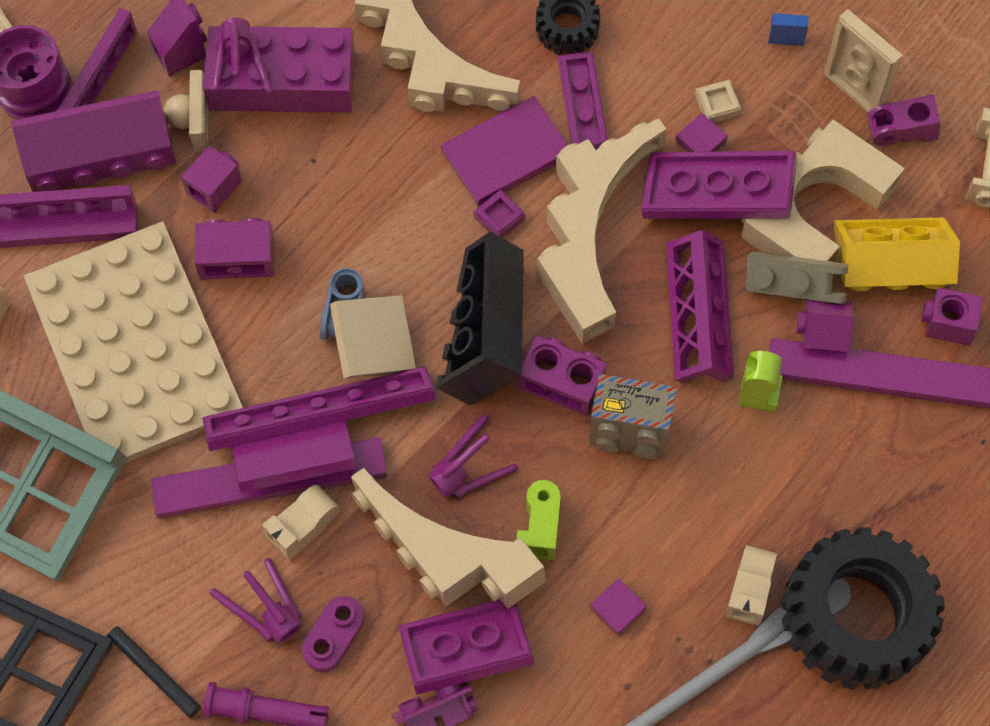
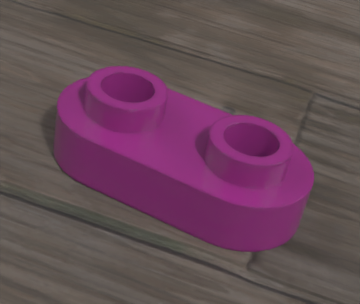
[302,596,364,672]

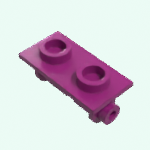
[391,682,479,726]

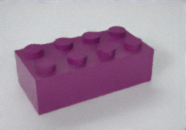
[203,26,355,113]

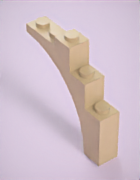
[355,0,520,112]
[537,118,666,344]

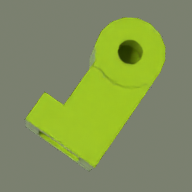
[738,351,783,412]
[516,480,561,561]

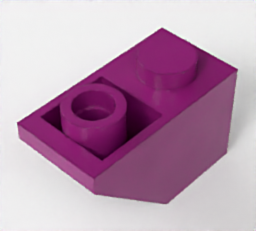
[147,0,207,76]

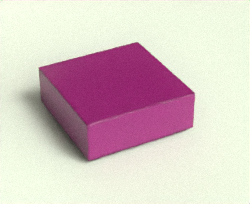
[676,113,728,152]
[473,189,525,238]
[590,579,647,636]

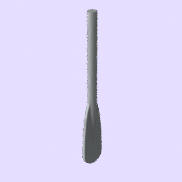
[625,578,851,726]

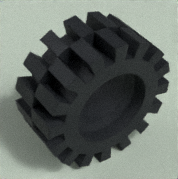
[536,0,600,55]

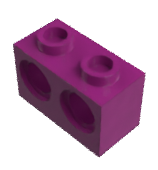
[518,335,607,417]

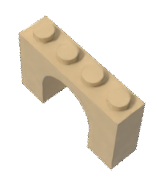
[741,119,905,262]

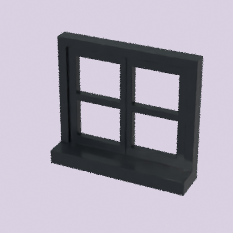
[0,588,113,726]

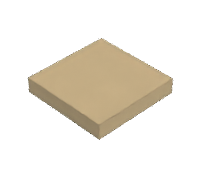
[330,295,416,379]

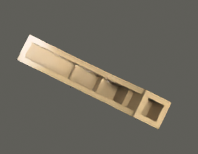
[351,468,546,609]

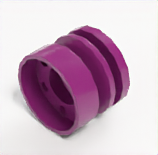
[0,25,73,120]

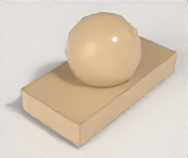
[164,70,209,152]

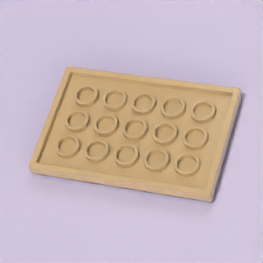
[23,221,243,464]

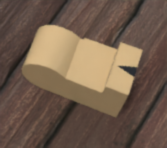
[262,485,340,561]
[724,545,777,626]

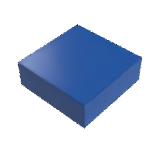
[768,13,809,46]

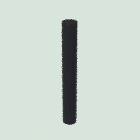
[107,626,201,718]

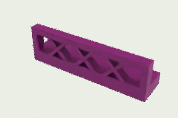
[0,185,138,248]
[666,229,734,383]

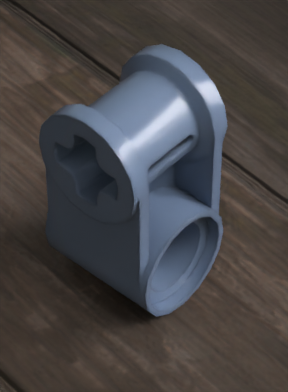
[320,268,366,340]

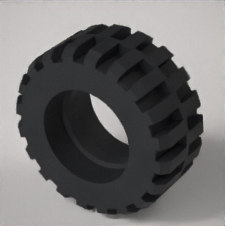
[781,527,945,690]

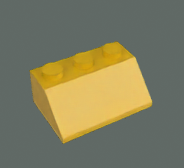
[834,217,960,291]

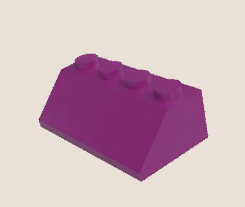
[11,90,176,192]

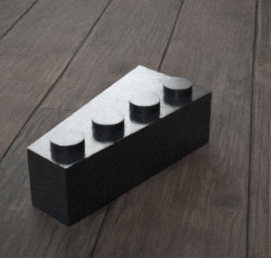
[436,232,524,405]

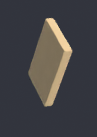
[824,9,903,112]

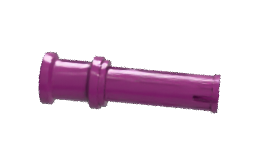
[203,681,329,726]

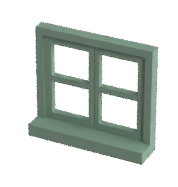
[0,390,128,582]

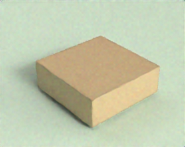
[695,79,742,123]

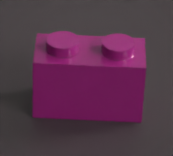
[195,218,274,280]

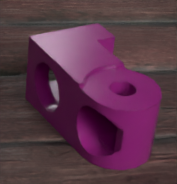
[867,94,941,146]

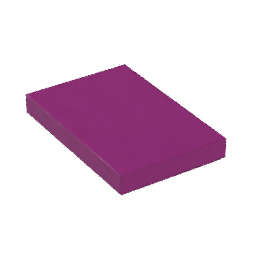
[441,96,568,206]
[232,421,356,493]
[398,600,534,695]

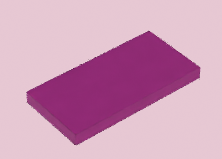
[641,151,797,219]

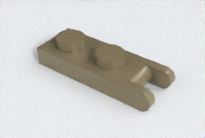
[746,251,848,304]

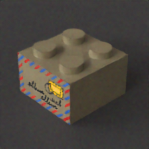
[589,373,677,459]

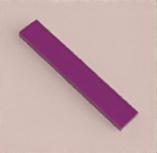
[769,338,990,409]
[202,367,436,452]
[151,437,387,519]

